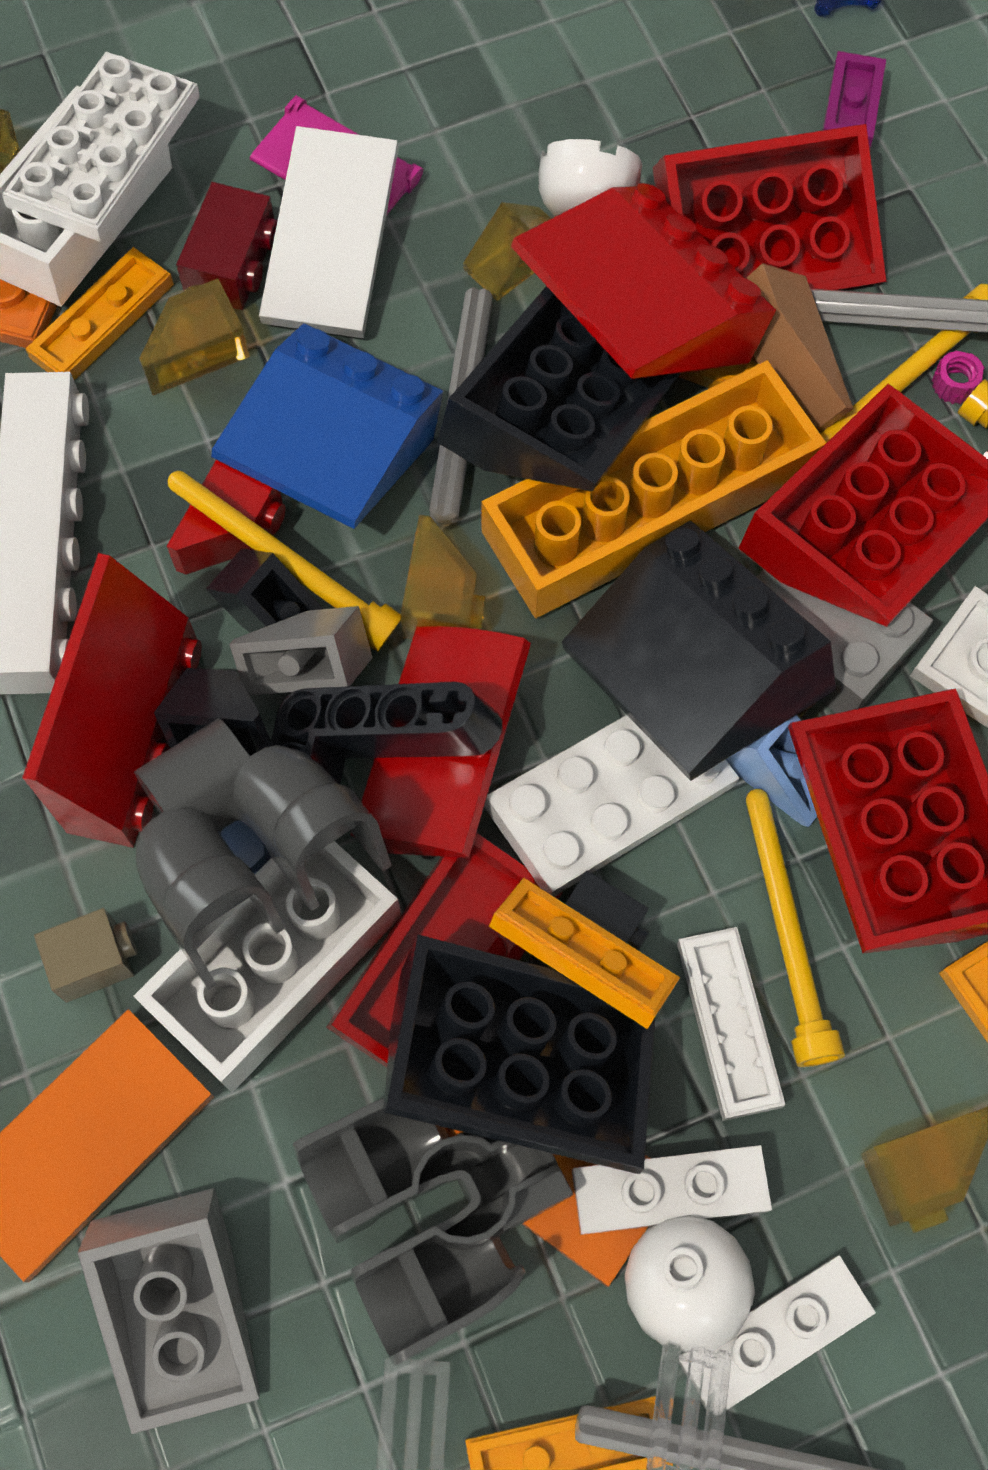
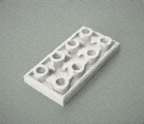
[2,52,200,242]
[259,126,398,338]

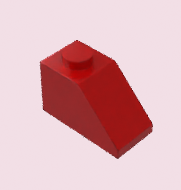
[166,460,286,575]

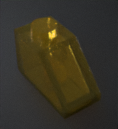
[139,279,249,395]
[400,515,486,639]
[861,1107,988,1233]

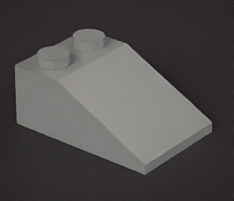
[757,569,933,713]
[78,1188,260,1434]

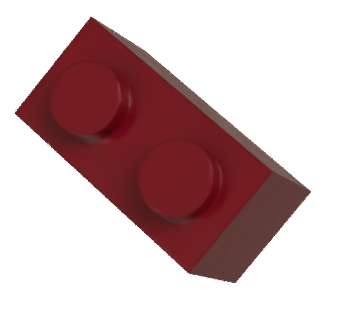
[176,182,278,311]

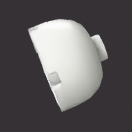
[539,139,642,216]
[624,1215,755,1354]

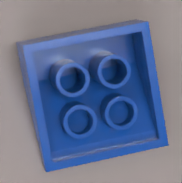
[211,323,443,529]

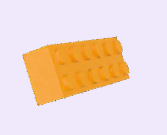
[481,360,826,619]

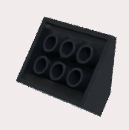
[437,286,682,491]
[562,520,836,781]
[383,935,655,1175]

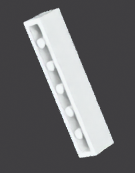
[0,372,89,694]

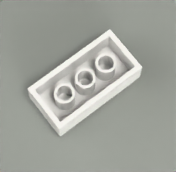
[0,85,172,307]
[134,841,401,1093]

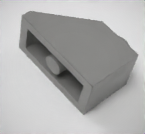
[229,606,373,695]

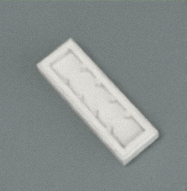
[677,927,785,1121]
[572,1145,772,1235]
[676,1255,876,1419]

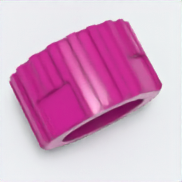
[932,351,985,404]

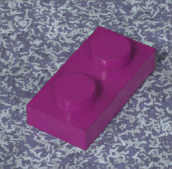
[822,51,886,148]

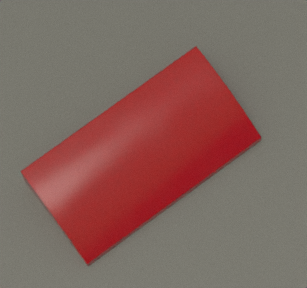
[351,626,531,858]
[326,832,563,1068]

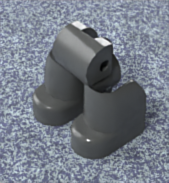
[134,718,391,990]
[293,1098,574,1366]

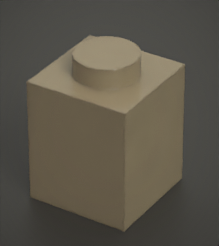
[34,908,137,1003]

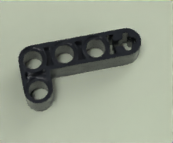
[271,682,502,784]

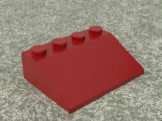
[653,124,887,290]
[511,183,777,379]
[738,383,988,627]
[22,553,202,848]
[788,688,988,953]

